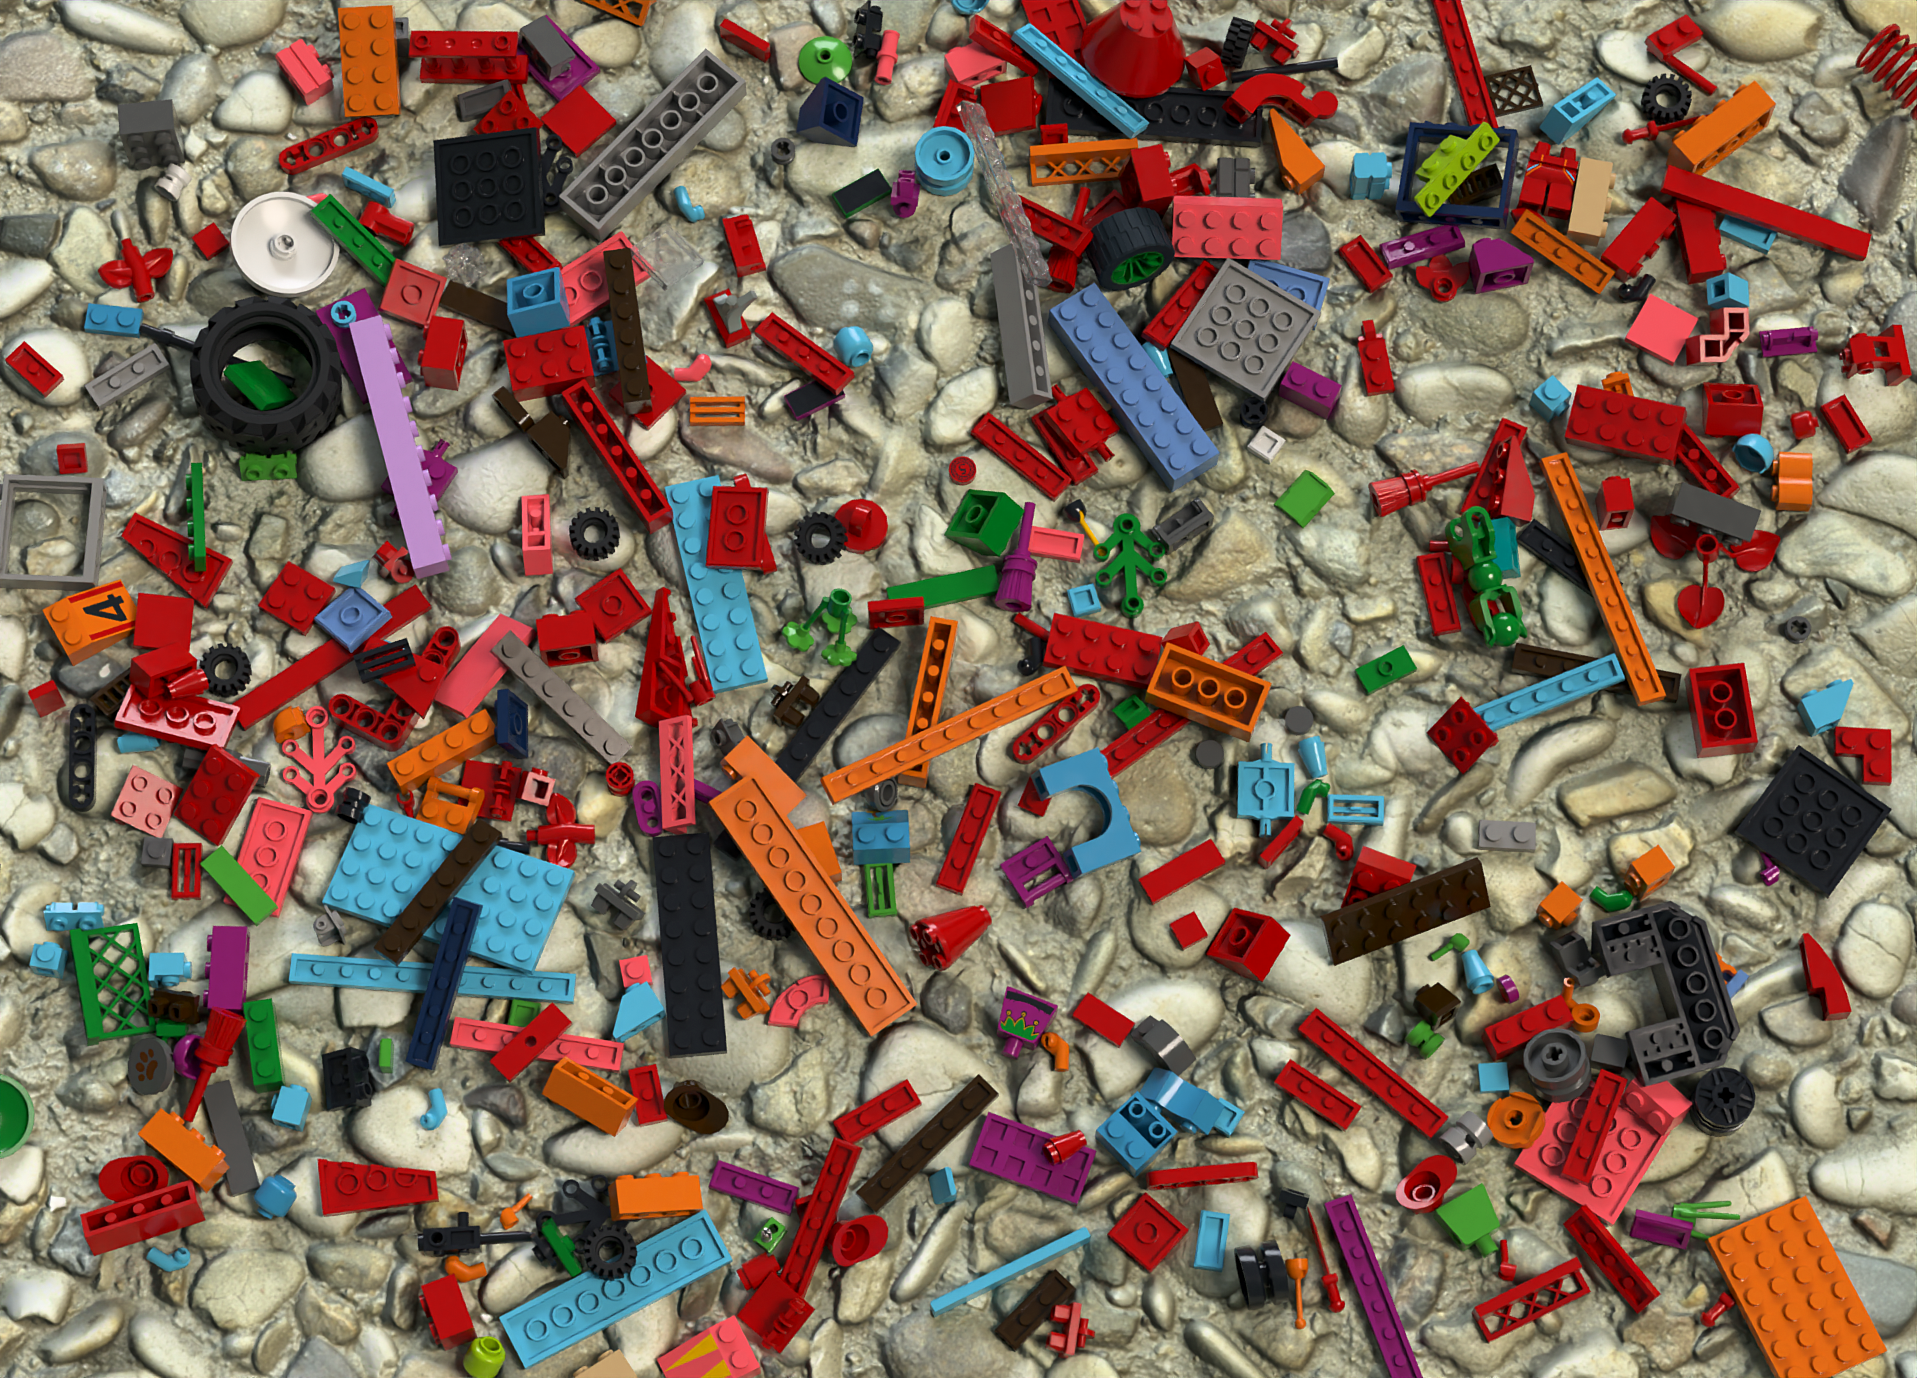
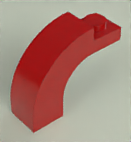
[1221,73,1321,128]

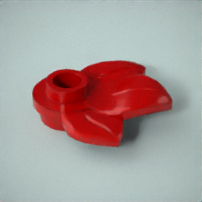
[1416,254,1470,302]

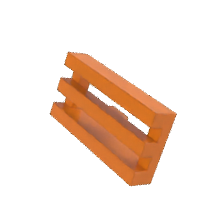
[690,396,745,426]

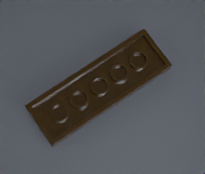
[1320,857,1491,966]

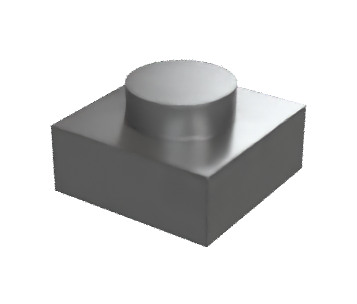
[141,836,174,869]

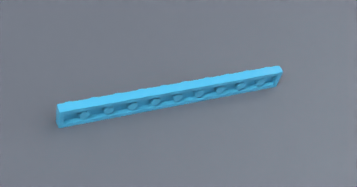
[289,953,576,1004]

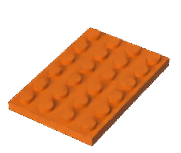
[1705,1196,1887,1378]

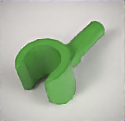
[1430,933,1470,961]

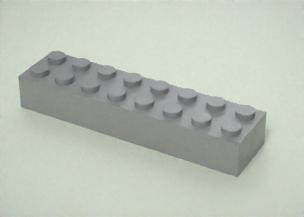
[559,48,747,243]

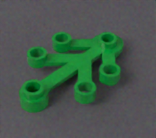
[1093,513,1167,619]

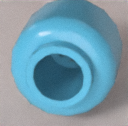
[833,326,873,367]

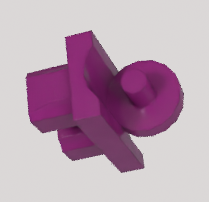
[890,170,920,218]

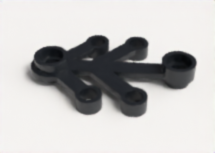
[541,134,573,214]
[536,1174,641,1254]

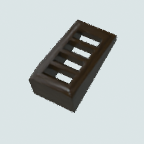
[1448,163,1503,205]
[90,667,131,723]

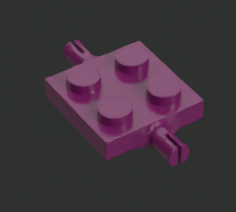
[381,439,458,521]

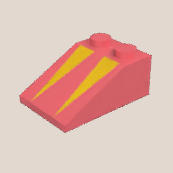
[657,1315,761,1378]

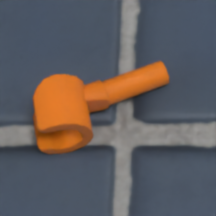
[500,1193,533,1230]

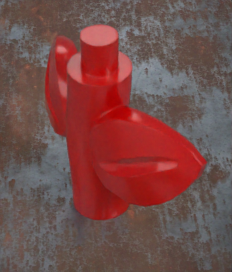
[98,238,173,302]
[527,793,595,868]

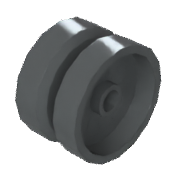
[1523,1028,1592,1103]

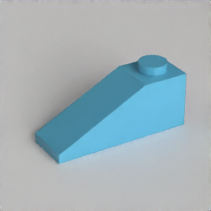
[1539,77,1616,145]

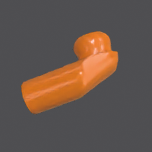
[1041,1032,1069,1072]
[445,1255,487,1283]

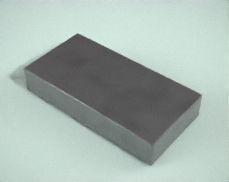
[457,79,512,122]

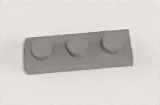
[84,343,170,411]

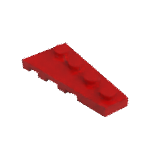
[121,513,233,609]
[317,1159,439,1217]

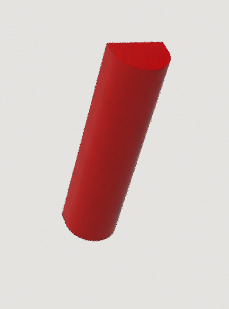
[1677,423,1740,499]

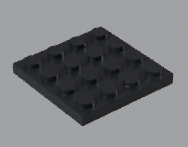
[433,127,545,248]
[1734,745,1892,899]

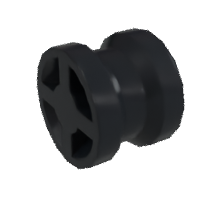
[1240,397,1268,430]

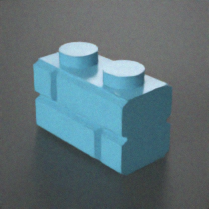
[1349,152,1392,200]

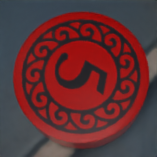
[949,456,976,486]

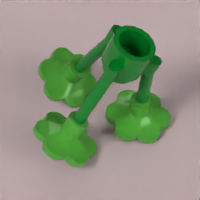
[782,588,857,666]

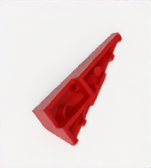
[635,587,698,728]

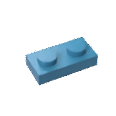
[84,303,144,338]

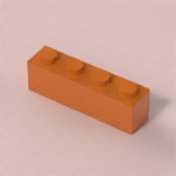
[386,709,497,796]

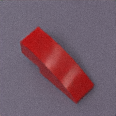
[1798,933,1852,1021]

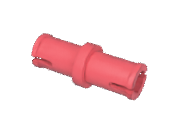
[874,30,900,85]

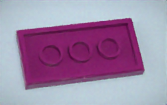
[316,288,413,405]

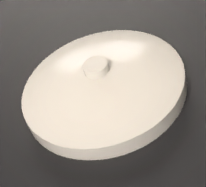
[229,192,340,297]

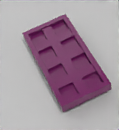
[969,1112,1097,1206]

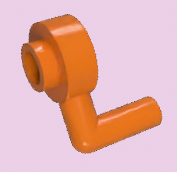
[1561,978,1600,1033]

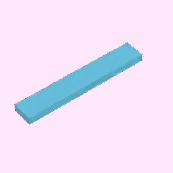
[1011,23,1149,139]
[1473,653,1625,732]
[930,1227,1091,1318]

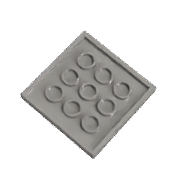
[1170,258,1321,402]

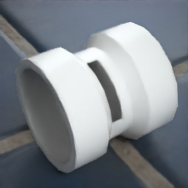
[154,163,192,202]

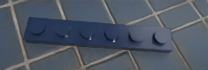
[405,897,483,1070]

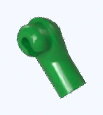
[1295,779,1331,815]
[1589,886,1633,912]

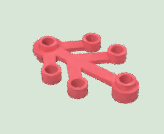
[282,706,357,814]

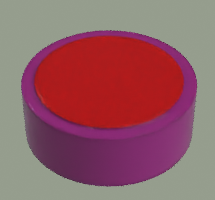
[1496,974,1519,1004]

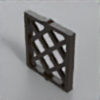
[1484,65,1543,117]

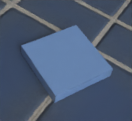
[314,587,392,653]

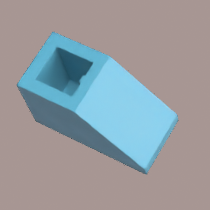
[1797,679,1854,737]

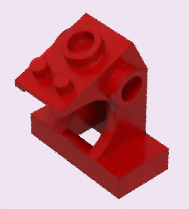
[1838,324,1912,386]

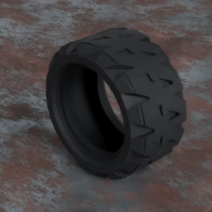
[190,296,342,455]

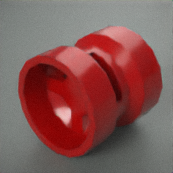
[606,762,635,797]

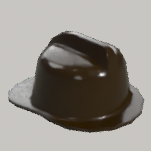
[664,1080,729,1134]

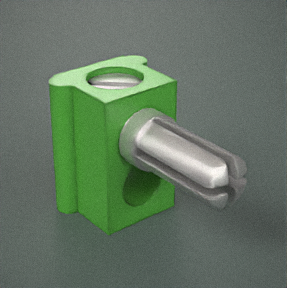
[752,1217,788,1254]

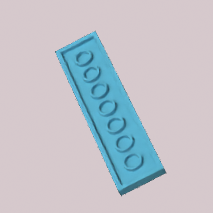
[665,475,768,694]
[499,1209,733,1370]

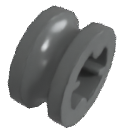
[771,138,795,165]
[1784,616,1811,644]

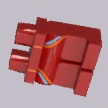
[1516,141,1579,220]

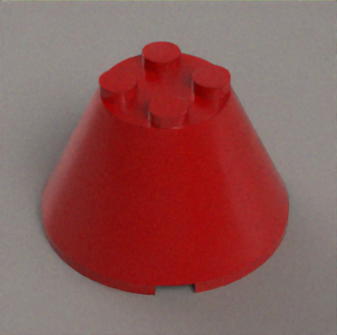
[1080,0,1186,98]

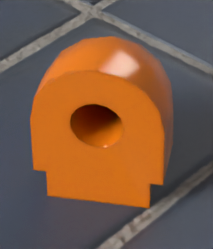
[272,706,311,744]

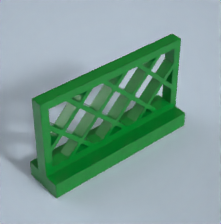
[69,923,156,1046]

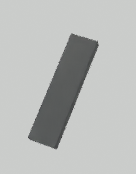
[204,1079,260,1197]

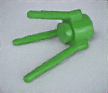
[1672,1201,1740,1241]

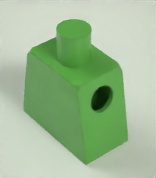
[1433,1183,1500,1258]

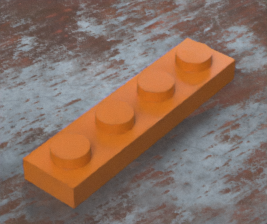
[1511,209,1616,294]

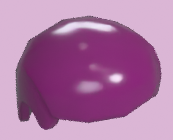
[171,1034,203,1080]

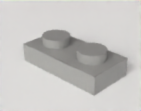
[1478,820,1536,853]

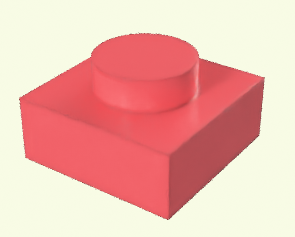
[619,955,653,990]

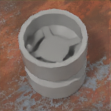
[1439,1111,1494,1166]

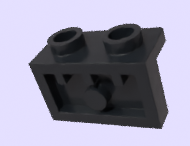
[322,1047,372,1112]

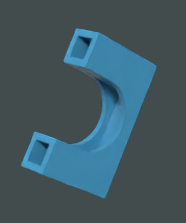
[1030,747,1141,879]

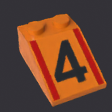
[42,579,137,666]

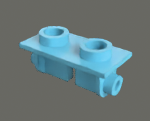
[43,902,104,931]

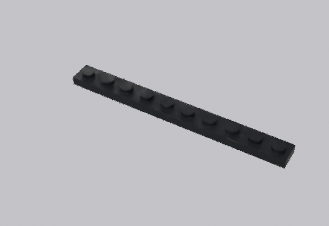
[713,626,901,862]

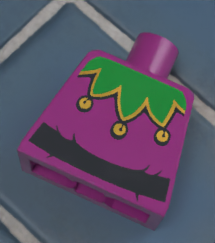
[997,986,1058,1060]

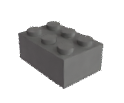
[117,99,185,170]
[1664,482,1761,547]

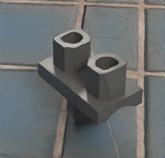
[591,879,646,930]

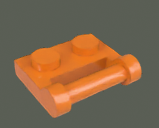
[415,776,485,835]

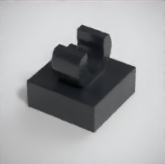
[1278,1186,1310,1220]

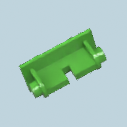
[239,451,297,481]

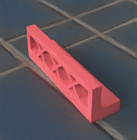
[659,715,696,835]

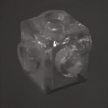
[442,243,489,288]

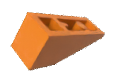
[1268,108,1325,196]

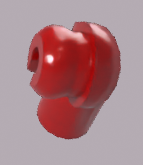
[1322,823,1354,861]

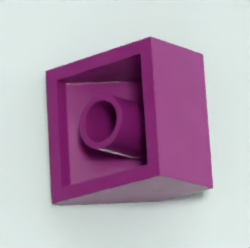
[1468,238,1534,294]

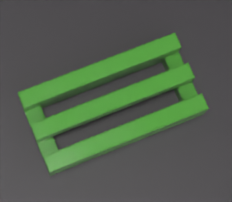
[864,863,897,919]

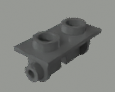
[711,718,745,757]

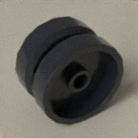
[1234,1239,1290,1311]

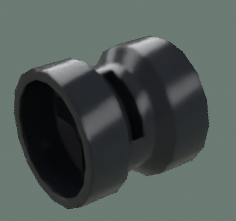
[335,787,371,825]

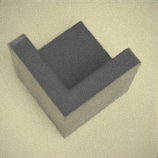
[1589,1034,1629,1075]

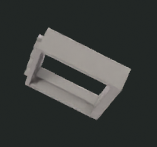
[0,474,108,591]

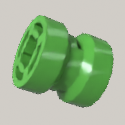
[1405,1019,1445,1060]

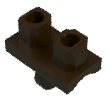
[770,675,820,729]
[148,988,200,1025]

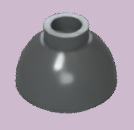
[860,777,898,812]

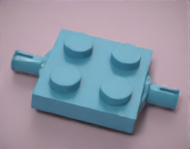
[1237,743,1295,838]

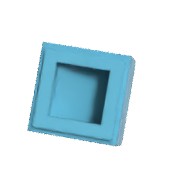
[333,560,370,589]
[929,1167,957,1204]

